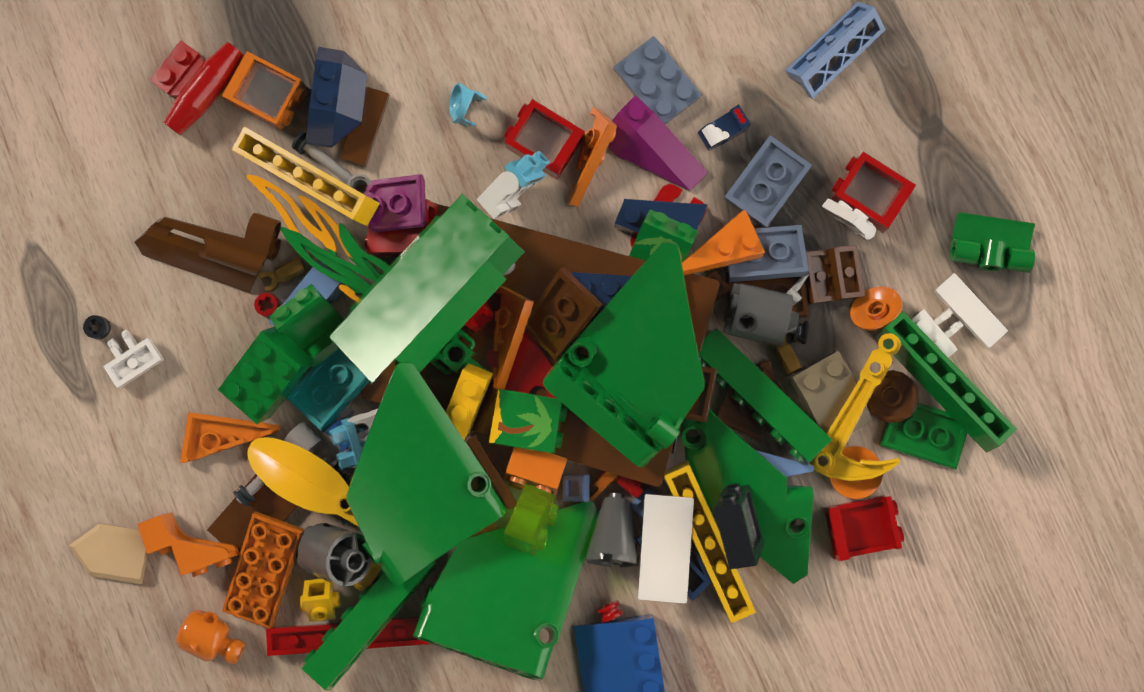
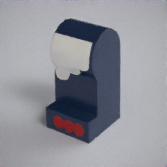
[697,104,751,151]

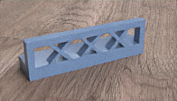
[785,2,886,99]

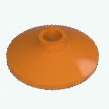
[850,286,902,331]
[829,446,883,499]

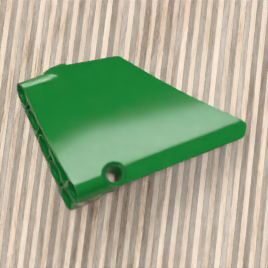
[543,242,705,468]
[346,363,508,587]
[413,500,599,680]

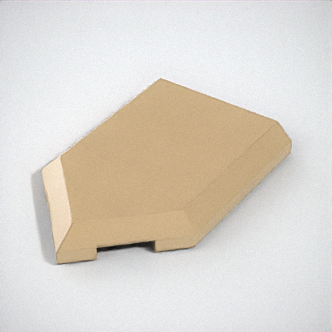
[68,523,148,584]

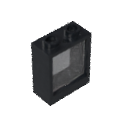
[713,483,764,570]

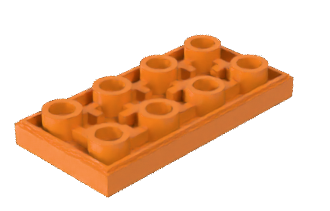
[222,511,304,628]

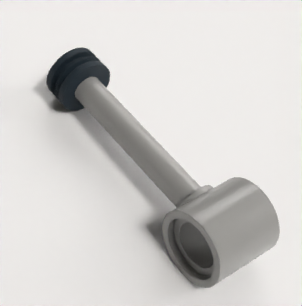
[292,132,371,190]
[233,422,322,507]

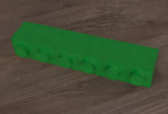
[875,311,1017,453]
[699,328,832,465]
[301,561,438,691]

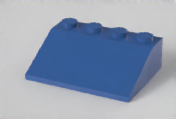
[574,614,665,692]

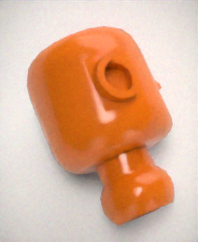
[176,610,246,664]

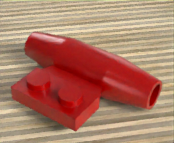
[149,40,244,136]

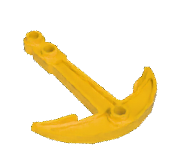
[789,333,901,481]

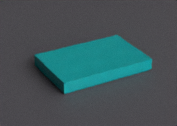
[286,348,370,432]

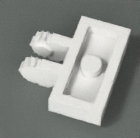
[822,198,876,240]
[911,308,963,357]
[103,329,164,389]

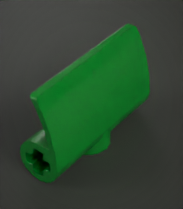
[950,212,1035,273]

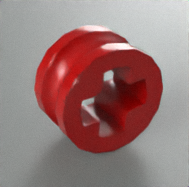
[254,293,280,317]
[597,600,624,623]

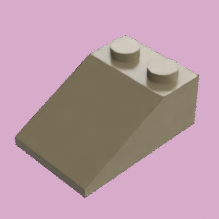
[788,351,873,434]

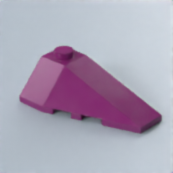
[607,95,708,192]

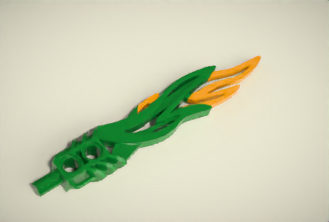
[246,175,487,375]

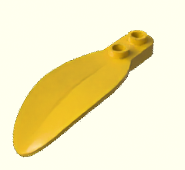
[247,437,359,527]

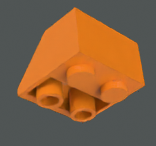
[506,447,567,499]

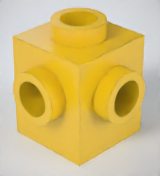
[300,578,341,622]

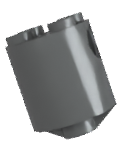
[723,283,799,347]
[297,523,372,587]

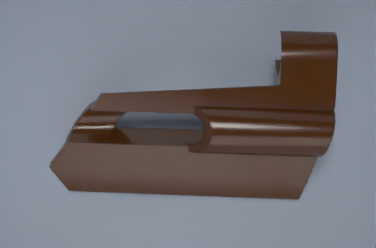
[135,213,281,293]

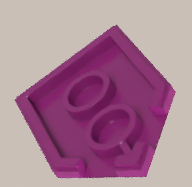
[364,174,426,232]

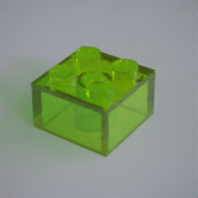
[504,483,559,556]

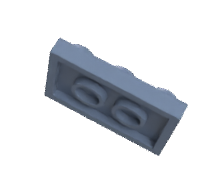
[613,36,702,125]
[724,135,812,228]
[727,225,809,282]

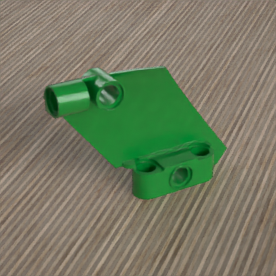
[681,409,813,584]

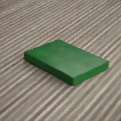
[879,403,967,470]

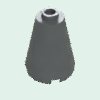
[585,493,639,568]

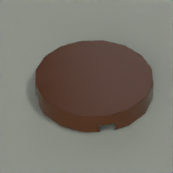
[867,370,919,423]

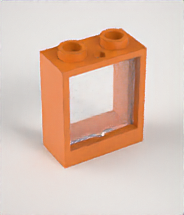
[222,51,307,131]

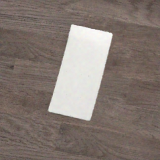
[638,494,694,604]

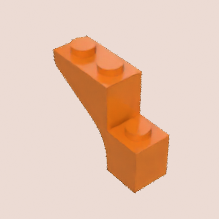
[137,512,240,577]

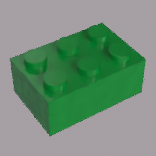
[218,326,315,425]

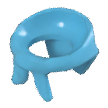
[449,83,487,127]

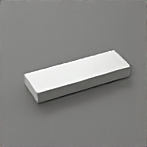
[933,273,1008,349]

